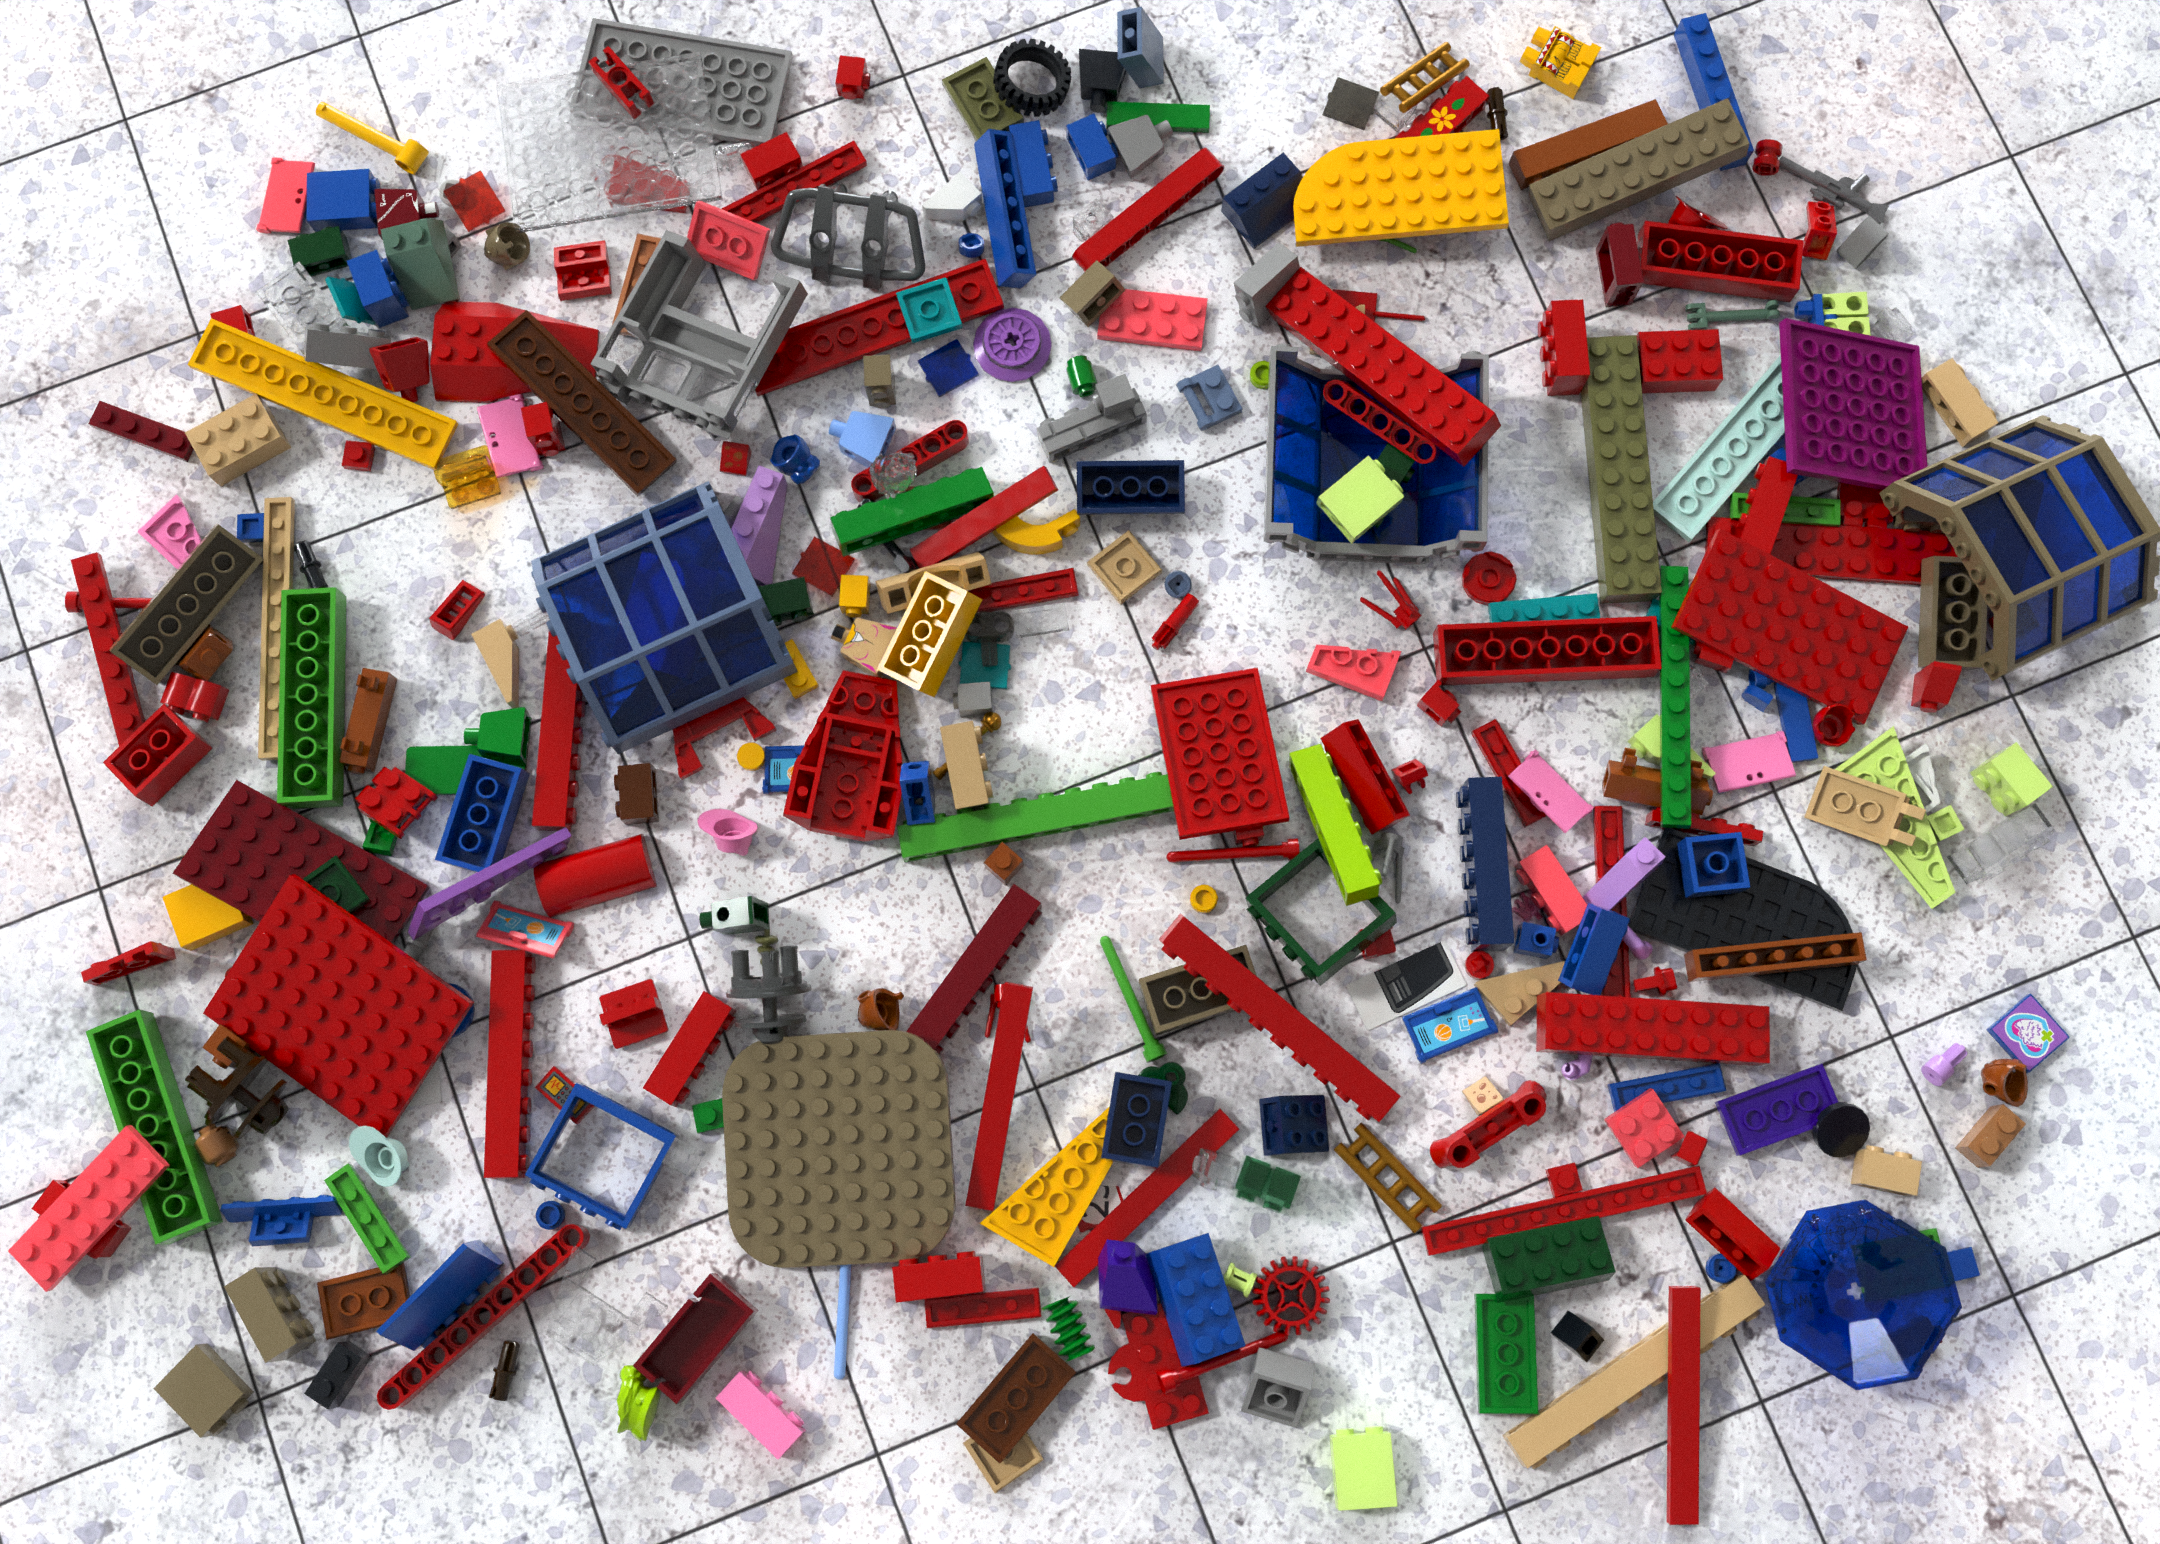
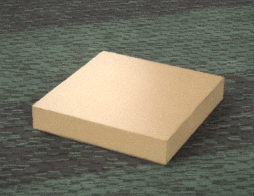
[1087,530,1162,605]
[963,1432,1044,1493]

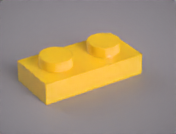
[768,639,819,699]

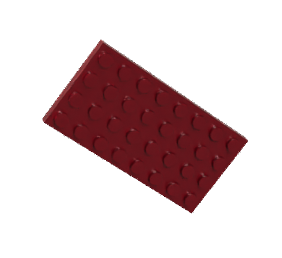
[173,780,430,944]

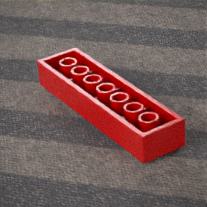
[1433,616,1662,686]
[1536,992,1770,1066]

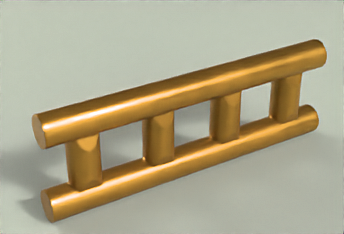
[1380,42,1470,113]
[1334,1122,1442,1233]

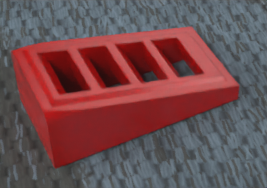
[429,580,485,640]

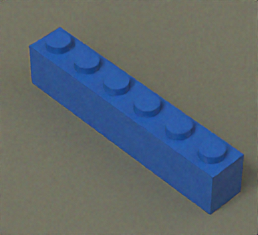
[1674,13,1754,171]
[974,129,1037,289]

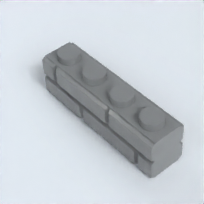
[1037,388,1147,462]

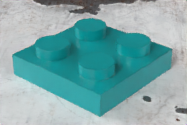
[896,277,963,344]

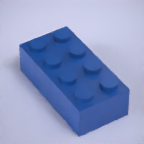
[435,754,530,873]
[1146,1233,1246,1367]

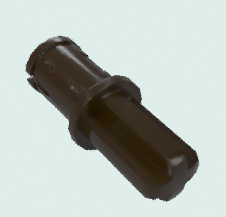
[1487,87,1508,140]
[489,1340,520,1401]

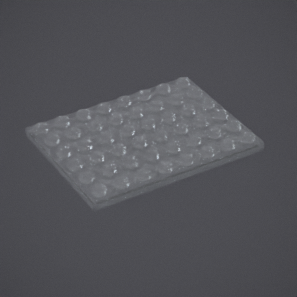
[496,52,723,233]

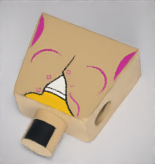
[831,618,897,678]

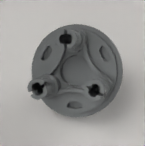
[726,945,812,1044]

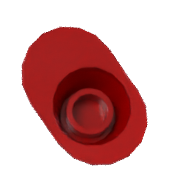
[1668,196,1728,229]

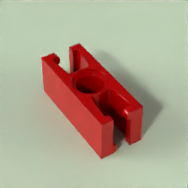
[588,46,654,119]

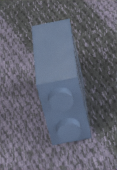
[1117,6,1164,88]

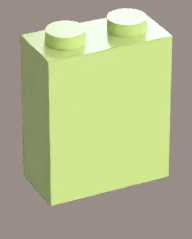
[1316,455,1404,544]
[1329,1426,1398,1511]

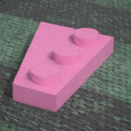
[137,494,202,569]

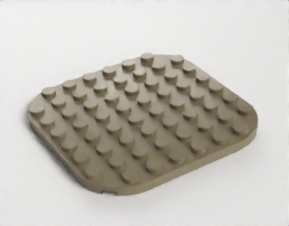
[722,1030,956,1268]

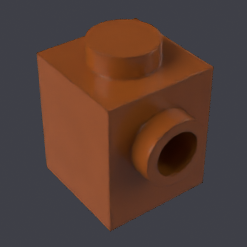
[202,1024,253,1069]

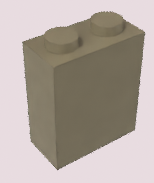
[153,1343,254,1438]

